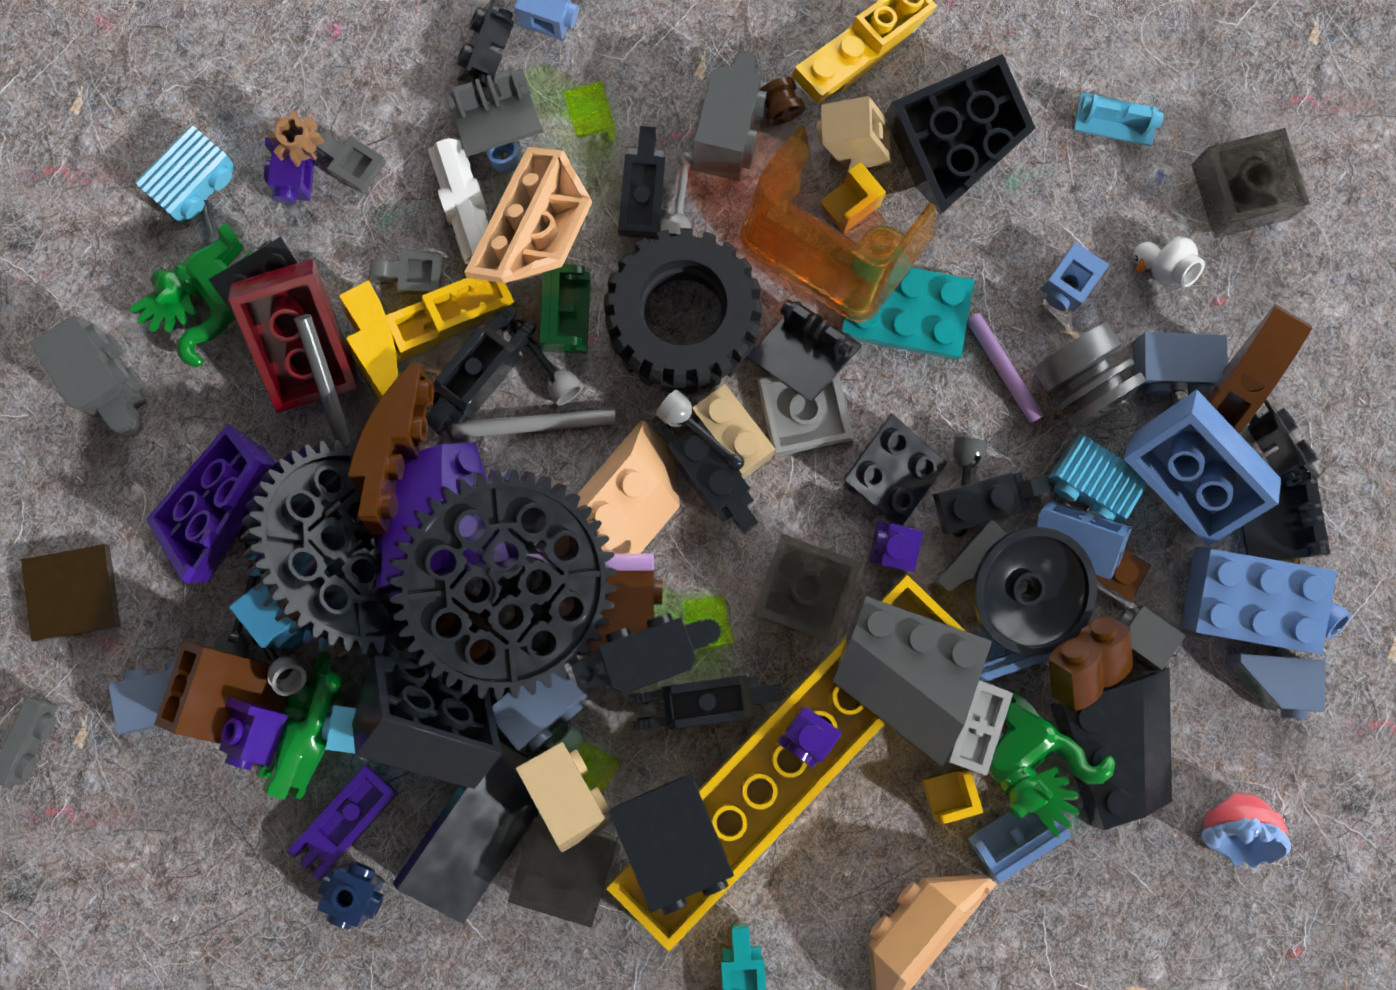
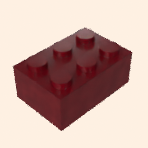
[228,258,357,413]

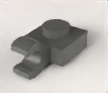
[315,130,386,195]
[369,250,443,295]

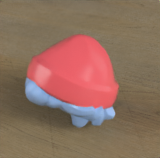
[1201,792,1291,868]

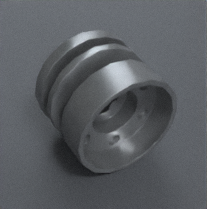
[1033,322,1146,429]

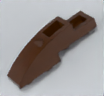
[1206,304,1312,434]
[348,363,434,535]

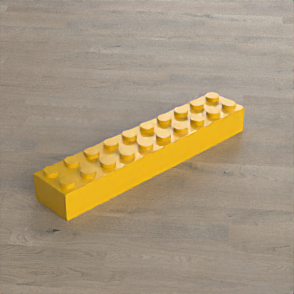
[606,575,965,952]

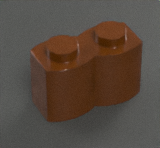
[1048,615,1133,711]

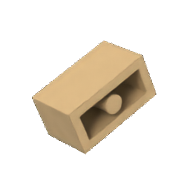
[816,96,893,171]
[692,384,776,479]
[516,742,610,852]

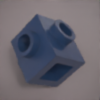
[317,861,385,929]

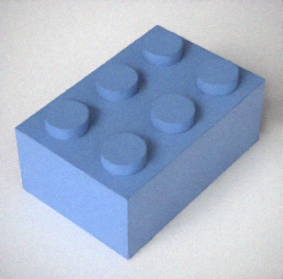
[1124,390,1281,546]
[1180,546,1337,655]

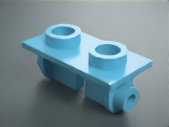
[1073,92,1164,147]

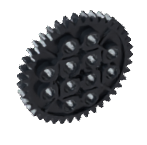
[241,440,452,660]
[387,469,617,700]

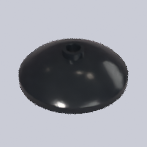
[973,527,1097,656]

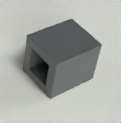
[1116,605,1186,671]

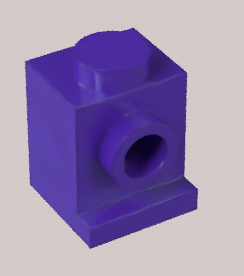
[264,137,315,204]
[868,521,924,572]
[219,697,288,770]
[777,707,842,768]

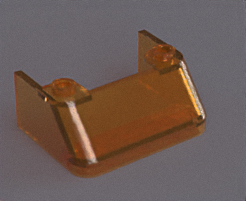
[740,124,936,322]

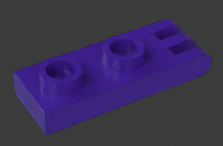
[287,765,399,882]

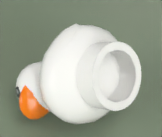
[1133,236,1205,287]

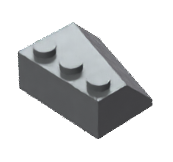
[832,596,992,767]

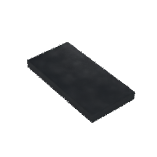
[392,740,539,924]

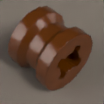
[760,76,806,125]

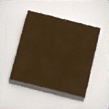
[21,544,121,642]

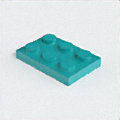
[841,257,975,361]

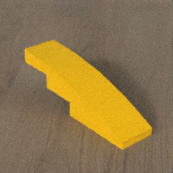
[346,278,514,377]

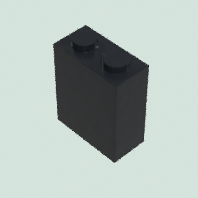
[609,773,734,915]

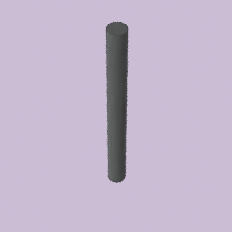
[294,314,353,448]

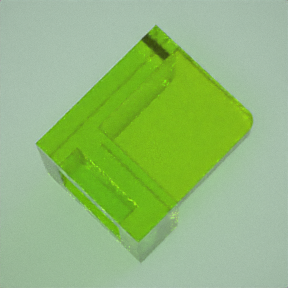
[563,81,617,141]
[683,595,734,651]
[578,741,620,794]

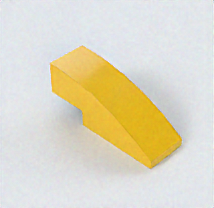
[339,280,398,401]

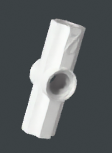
[428,138,489,264]

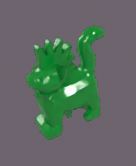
[129,223,253,367]
[255,653,342,800]
[988,690,1115,838]

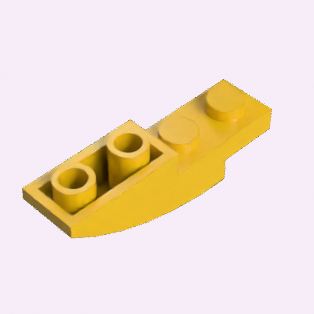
[791,0,937,104]

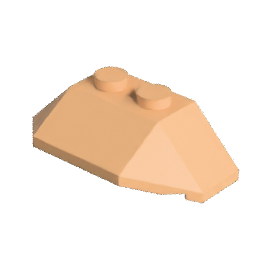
[464,147,592,283]
[534,420,680,554]
[868,874,997,990]

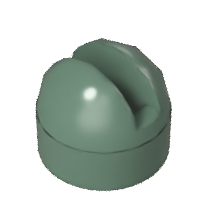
[545,721,583,753]

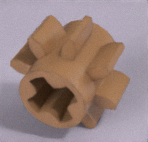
[267,110,324,167]

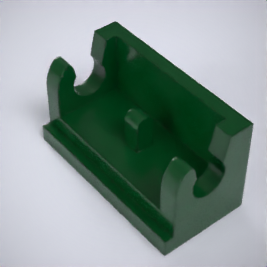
[540,264,591,354]

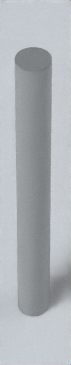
[451,408,616,439]

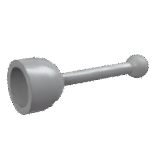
[659,152,694,237]

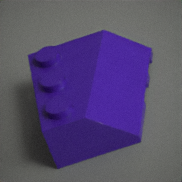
[145,424,276,583]
[376,442,509,590]

